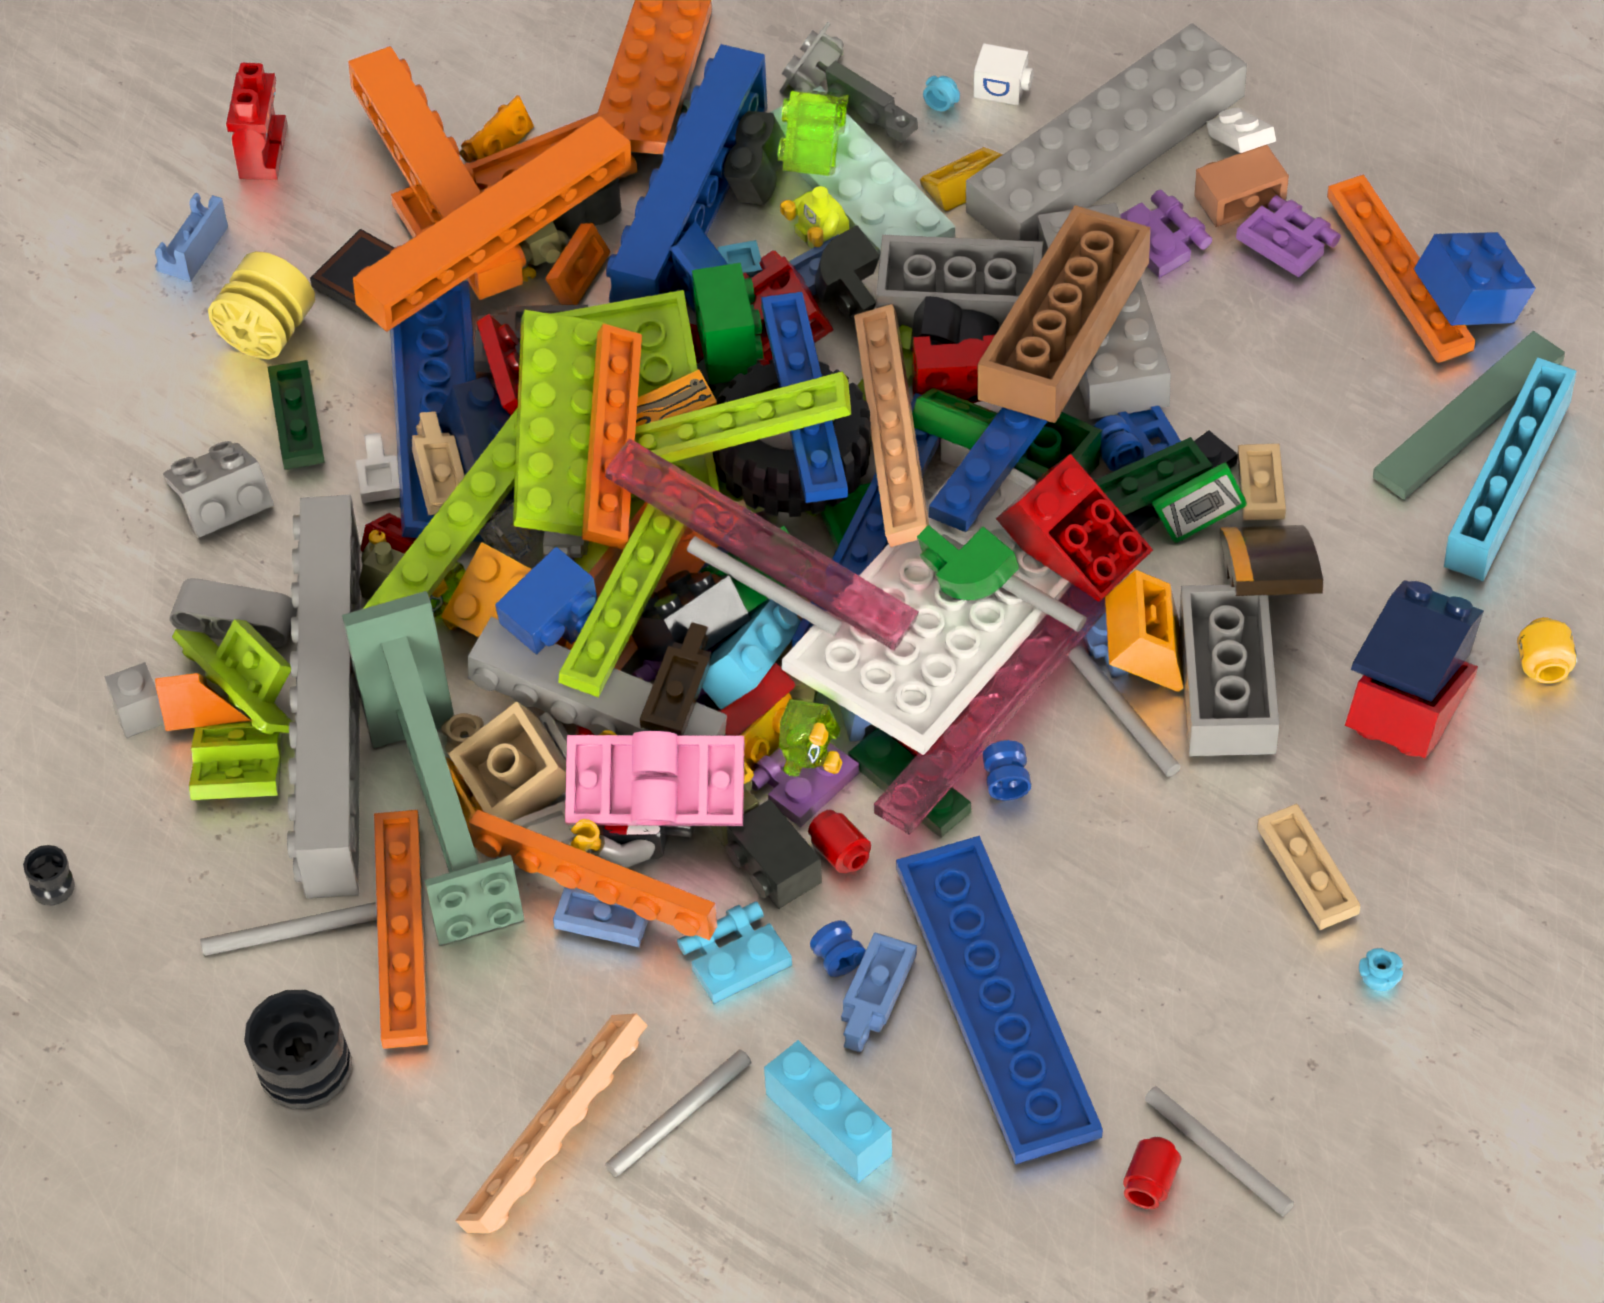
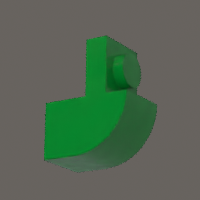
[917,525,1019,600]

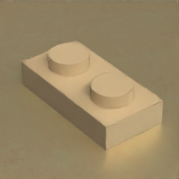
[1237,444,1286,520]

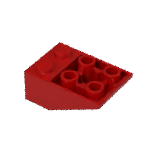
[995,454,1153,602]

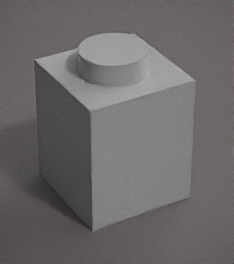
[105,662,164,738]

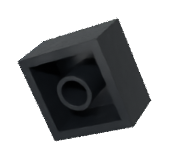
[631,570,751,662]

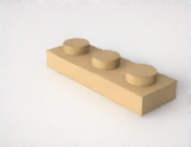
[1257,804,1361,930]

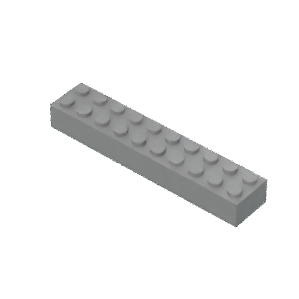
[287,495,361,899]

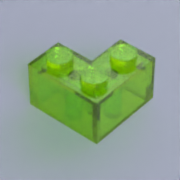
[778,89,849,176]

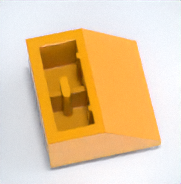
[1105,569,1184,692]

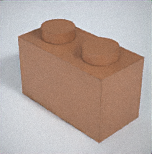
[1194,144,1289,227]

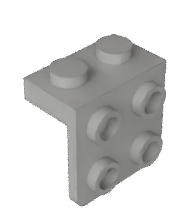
[163,441,274,538]

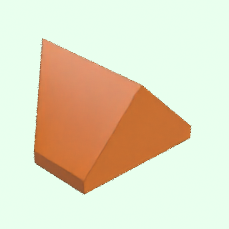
[155,673,251,731]

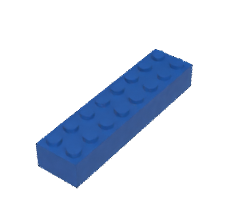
[606,44,768,303]

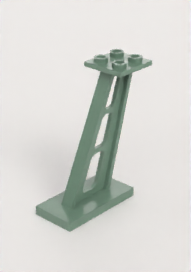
[342,591,524,946]

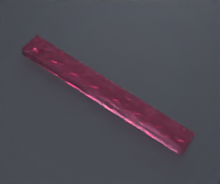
[605,438,919,651]
[874,584,1106,835]

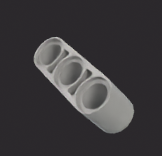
[170,578,297,649]

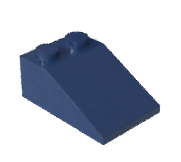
[1351,580,1484,702]

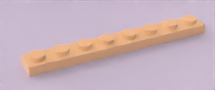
[854,304,929,547]

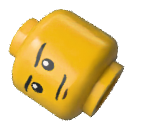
[1517,617,1577,684]

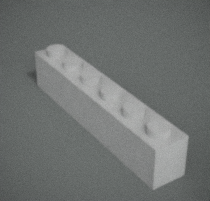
[468,617,727,736]

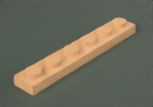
[455,1013,648,1233]

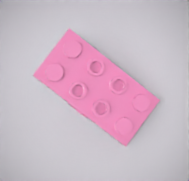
[565,731,745,826]

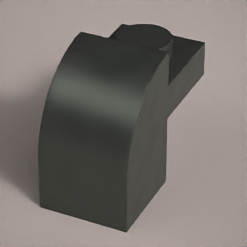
[815,225,880,323]

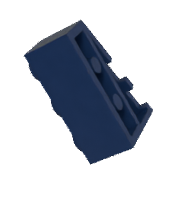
[438,377,514,512]

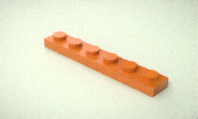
[1327,174,1475,363]
[582,323,642,550]
[469,809,717,940]
[374,810,428,1049]

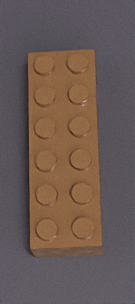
[978,205,1151,423]

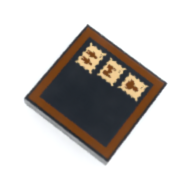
[310,229,395,321]

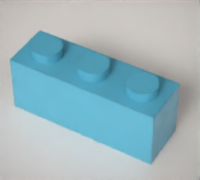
[702,599,801,709]
[764,1040,892,1183]

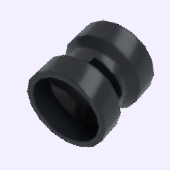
[23,845,75,906]

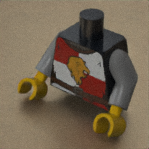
[570,730,695,868]

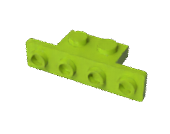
[172,619,293,734]

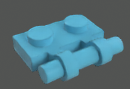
[677,901,792,1004]

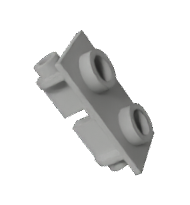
[780,22,844,97]

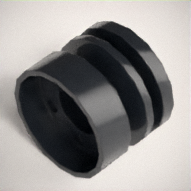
[244,990,352,1109]

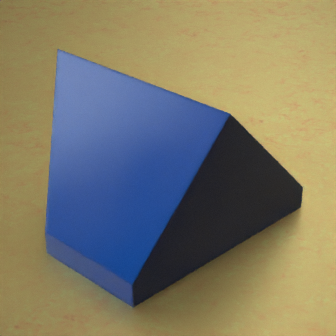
[670,221,728,313]

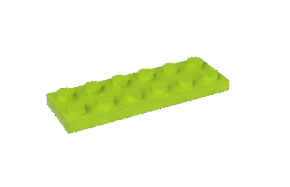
[513,310,605,536]

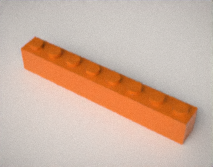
[348,46,526,300]
[353,115,631,332]

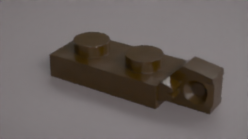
[640,622,712,736]

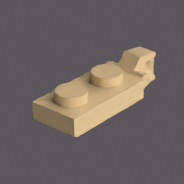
[412,412,465,515]

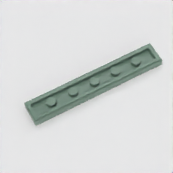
[1373,330,1565,500]

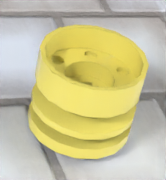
[208,251,315,359]

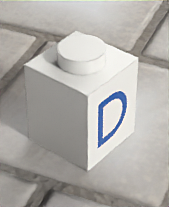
[974,43,1034,105]

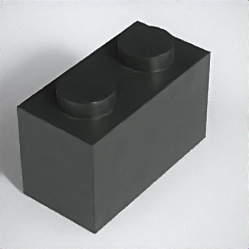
[725,799,822,909]

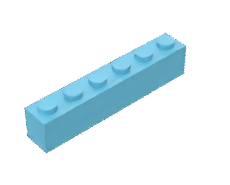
[1444,357,1577,581]

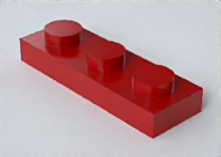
[476,313,520,415]

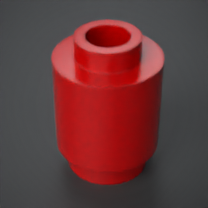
[808,810,871,873]
[1123,1137,1182,1209]

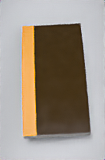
[1220,525,1323,596]

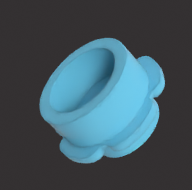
[923,76,960,112]
[1359,948,1403,991]

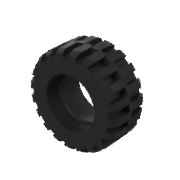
[713,359,871,517]

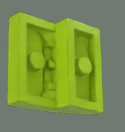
[189,722,282,800]

